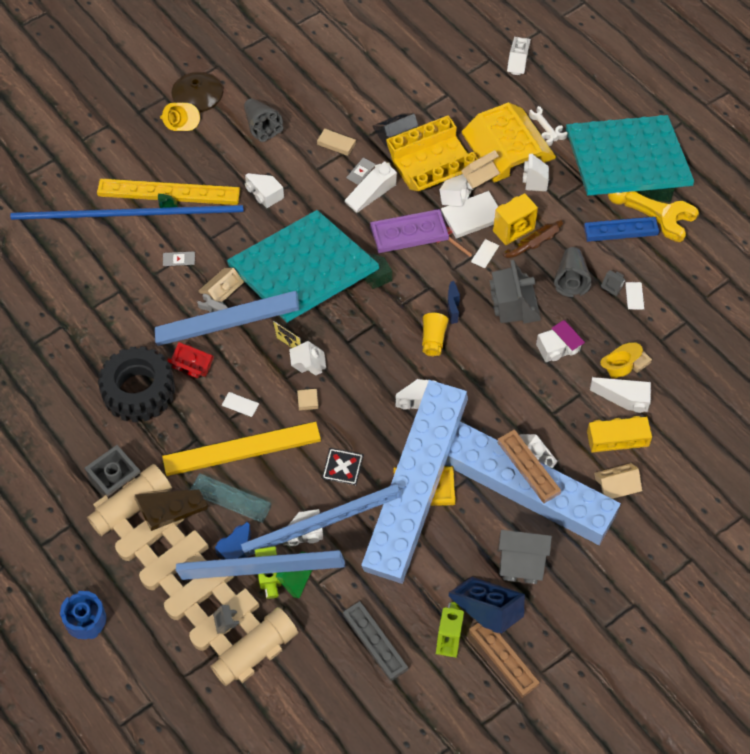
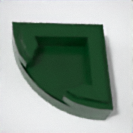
[158,194,178,208]

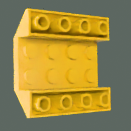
[462,102,556,183]
[386,115,478,191]

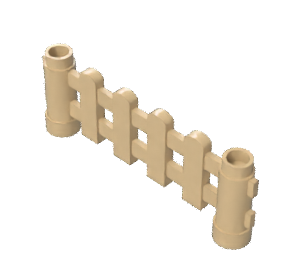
[87,464,298,686]

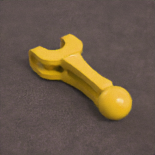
[608,191,699,242]

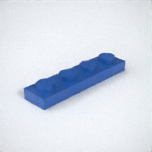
[584,217,659,242]

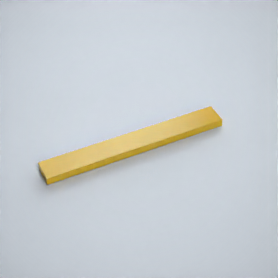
[97,179,240,205]
[162,422,321,476]

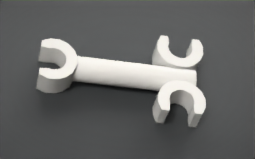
[529,106,568,146]

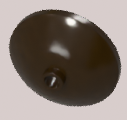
[171,72,222,113]

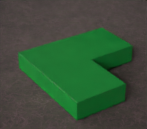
[276,551,312,598]

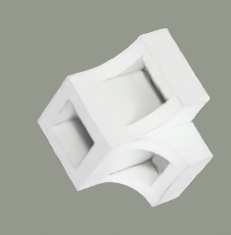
[289,341,326,375]

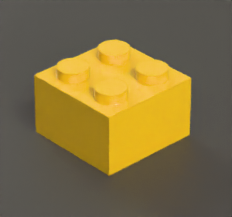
[493,193,538,245]

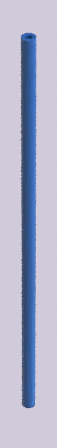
[10,205,243,220]

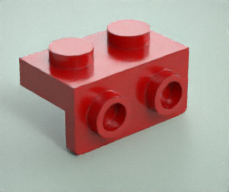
[167,342,214,378]

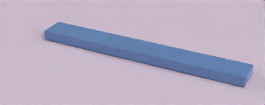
[155,291,299,346]
[241,484,401,556]
[176,550,345,580]

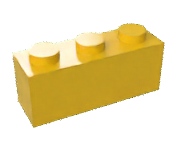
[587,416,652,453]

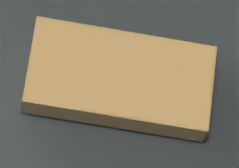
[317,129,356,156]

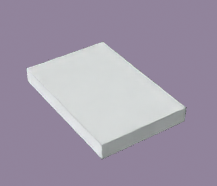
[441,191,498,239]

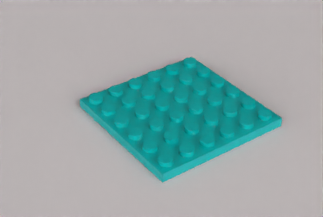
[566,115,694,196]
[227,210,379,323]

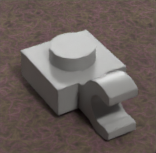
[197,294,228,313]

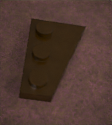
[135,489,208,531]

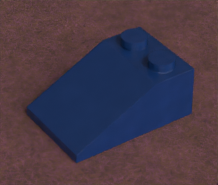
[449,577,525,634]

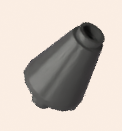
[244,99,283,142]

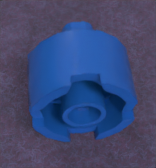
[60,591,107,639]

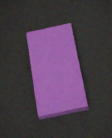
[370,209,449,253]

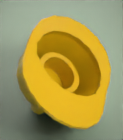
[160,103,200,131]
[600,343,643,379]

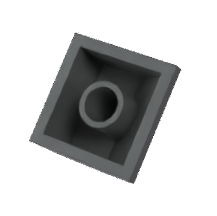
[84,445,141,496]

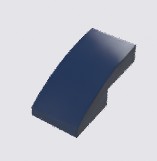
[447,281,460,324]

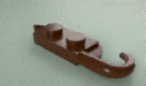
[503,220,563,258]

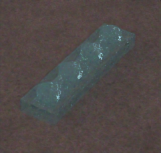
[190,473,271,523]

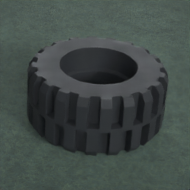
[98,346,175,422]

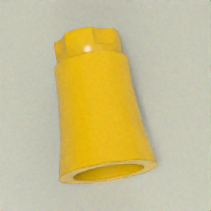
[422,313,449,357]

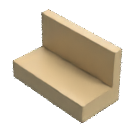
[462,150,500,189]
[199,268,244,302]
[594,463,642,499]

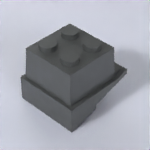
[489,260,541,324]
[497,530,552,584]

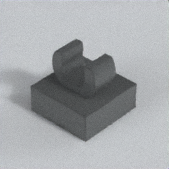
[601,270,625,296]
[213,605,240,634]

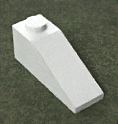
[507,37,531,75]
[345,162,397,213]
[590,377,651,413]

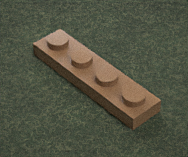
[497,429,561,504]
[469,623,540,698]

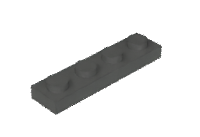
[343,601,408,682]

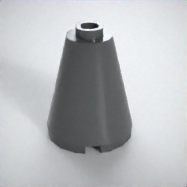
[554,247,592,297]

